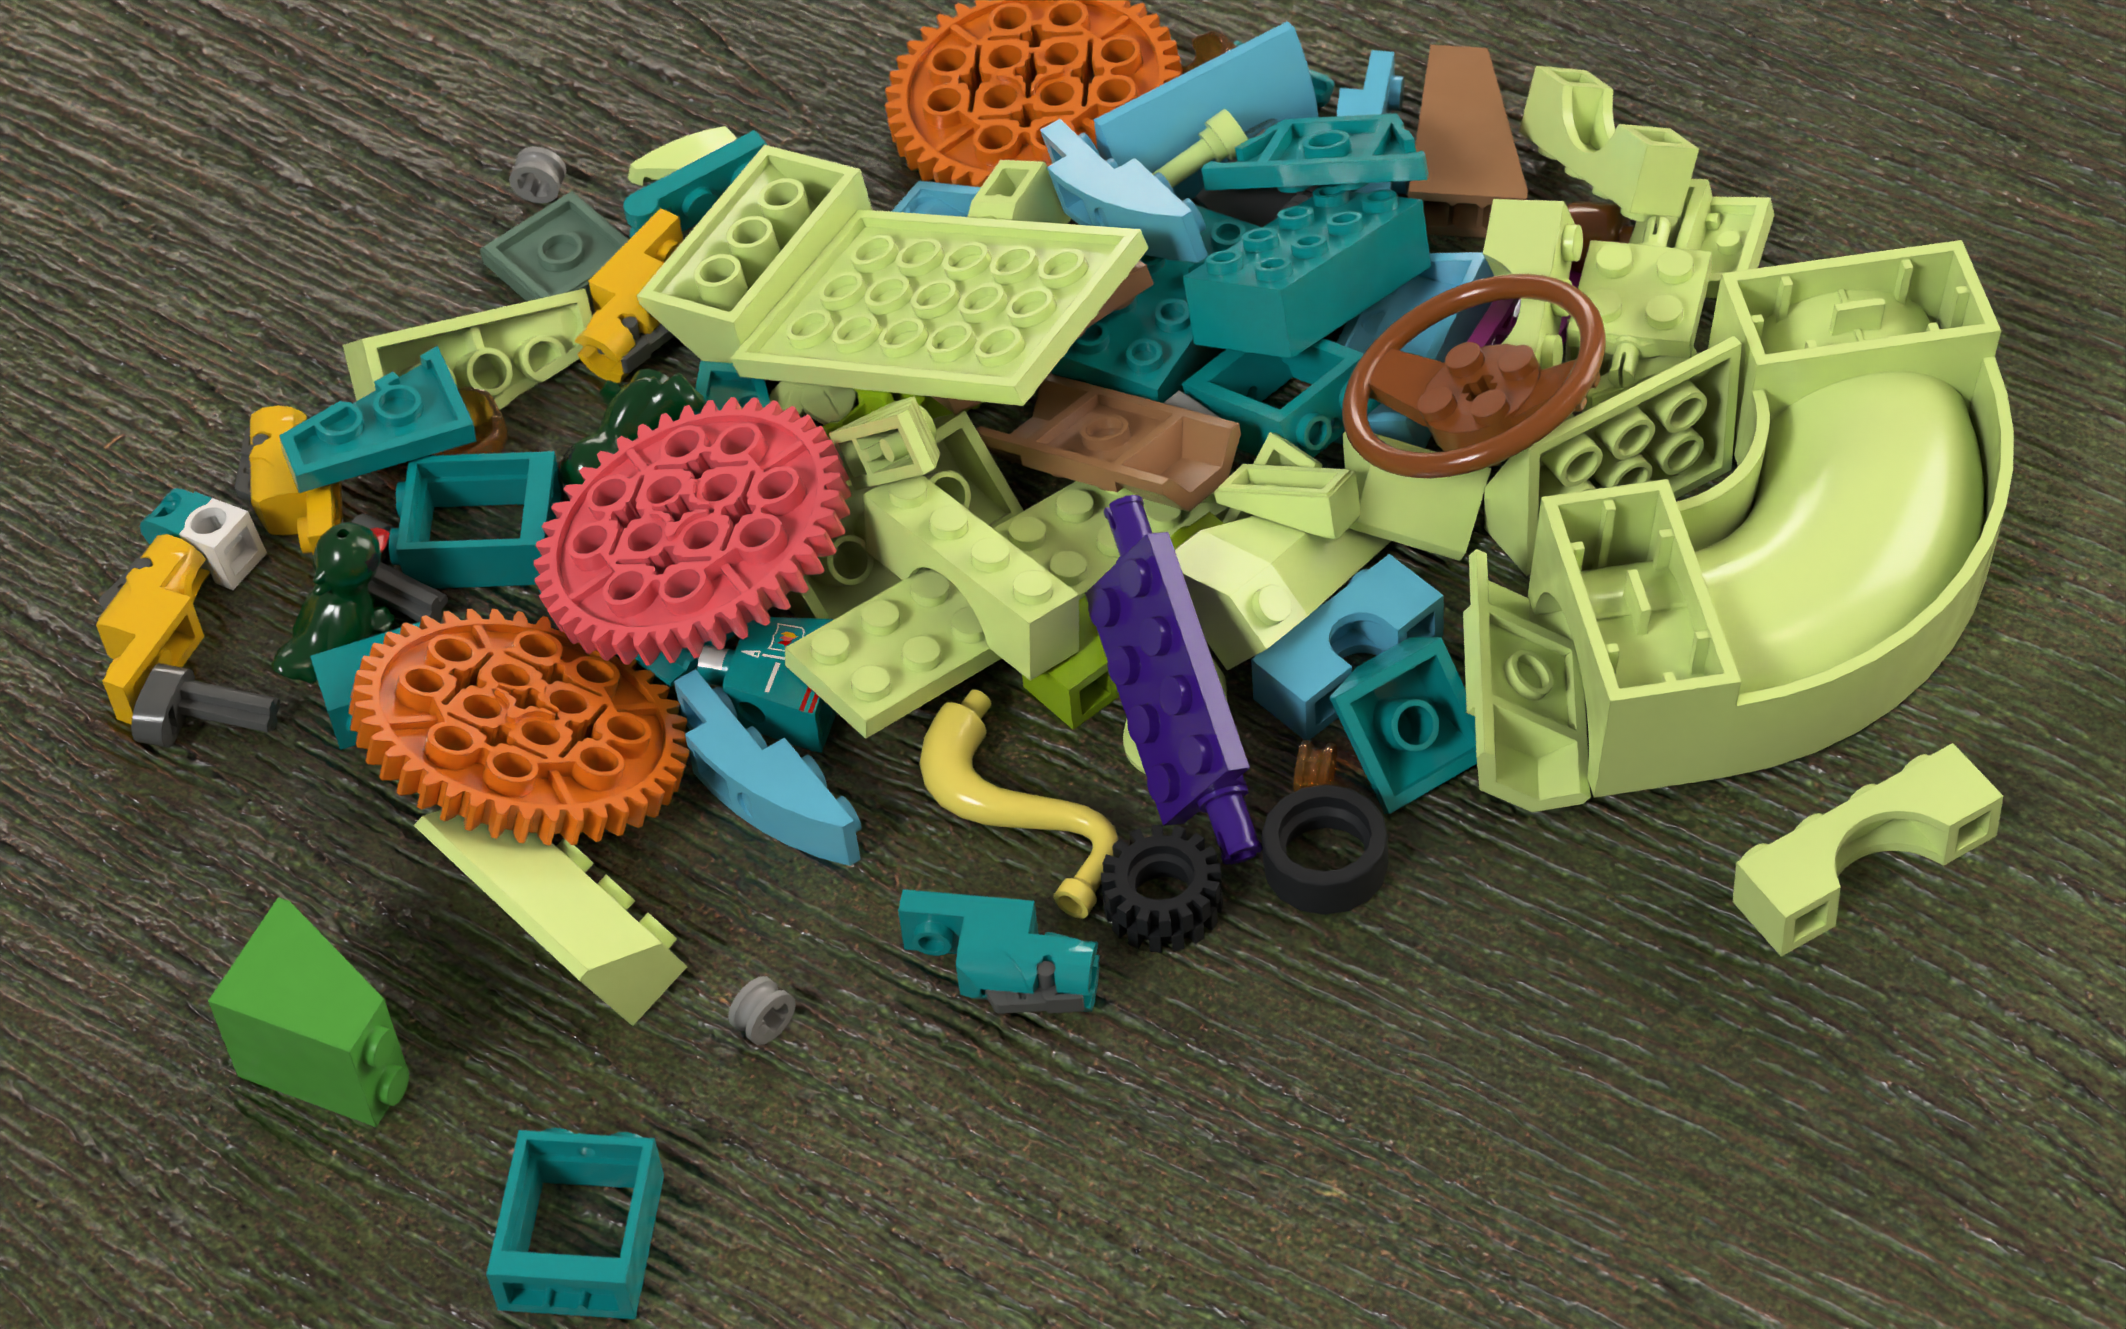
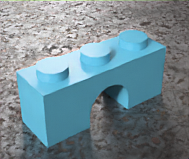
[1251,554,1444,742]

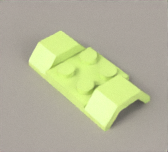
[1463,549,1591,812]

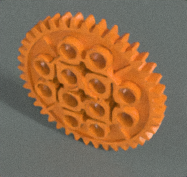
[885,0,1183,187]
[348,609,690,845]

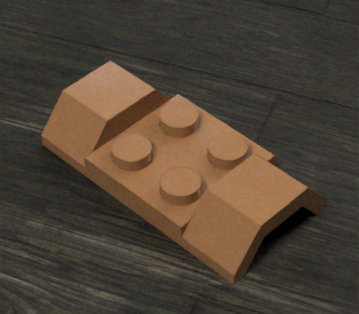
[976,374,1241,512]

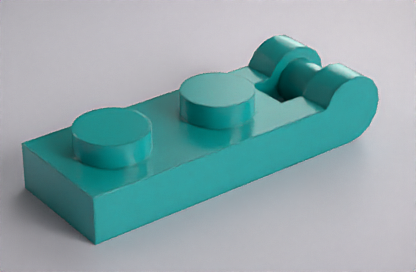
[623,130,767,238]

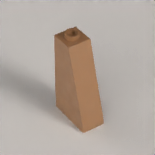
[1408,45,1528,238]

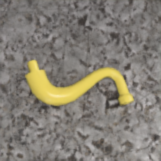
[919,690,1119,919]

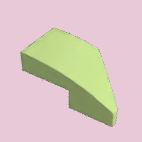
[628,126,737,186]

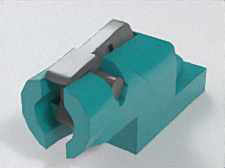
[898,889,1100,1014]

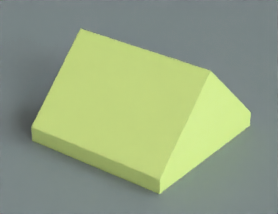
[1343,432,1491,561]

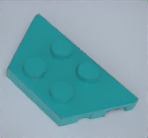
[1201,113,1429,193]

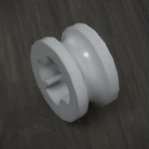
[509,146,567,203]
[728,976,796,1045]

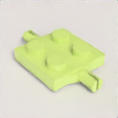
[1567,216,1712,387]

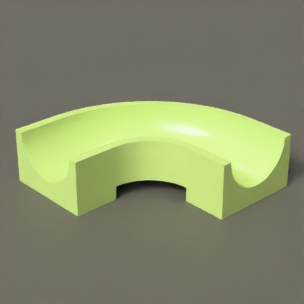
[1528,240,2014,798]

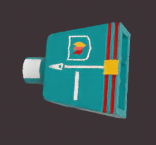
[697,617,837,753]

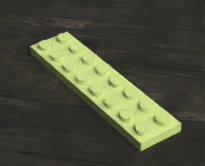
[785,475,1230,739]

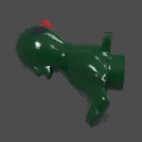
[558,369,706,486]
[270,522,395,684]

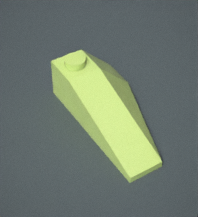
[343,288,592,425]
[1174,516,1391,670]

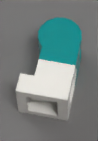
[139,488,267,590]

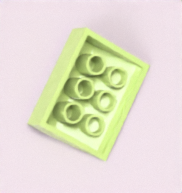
[1484,336,1742,576]

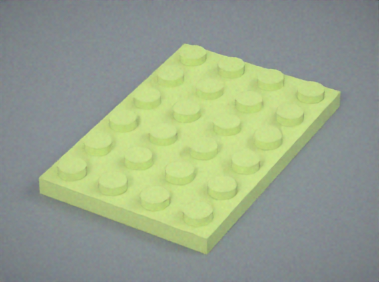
[730,209,1149,406]

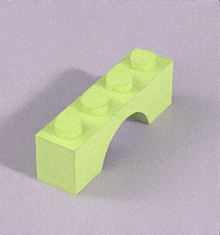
[1519,66,1699,222]
[1483,199,1583,369]
[863,475,1079,681]
[1733,743,2003,957]

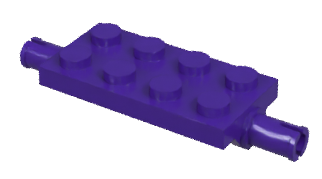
[1085,495,1263,864]

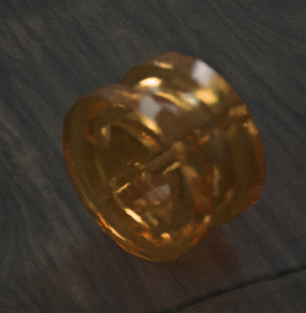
[1293,739,1337,792]

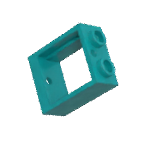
[1182,338,1382,458]
[389,451,564,589]
[486,1128,664,1320]

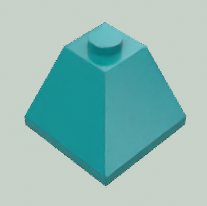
[1329,637,1477,814]

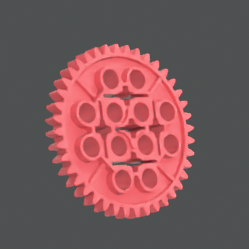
[533,397,851,666]

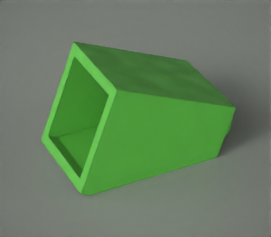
[208,897,410,1127]

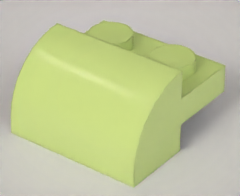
[1629,179,1774,298]

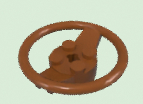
[1342,274,1606,479]

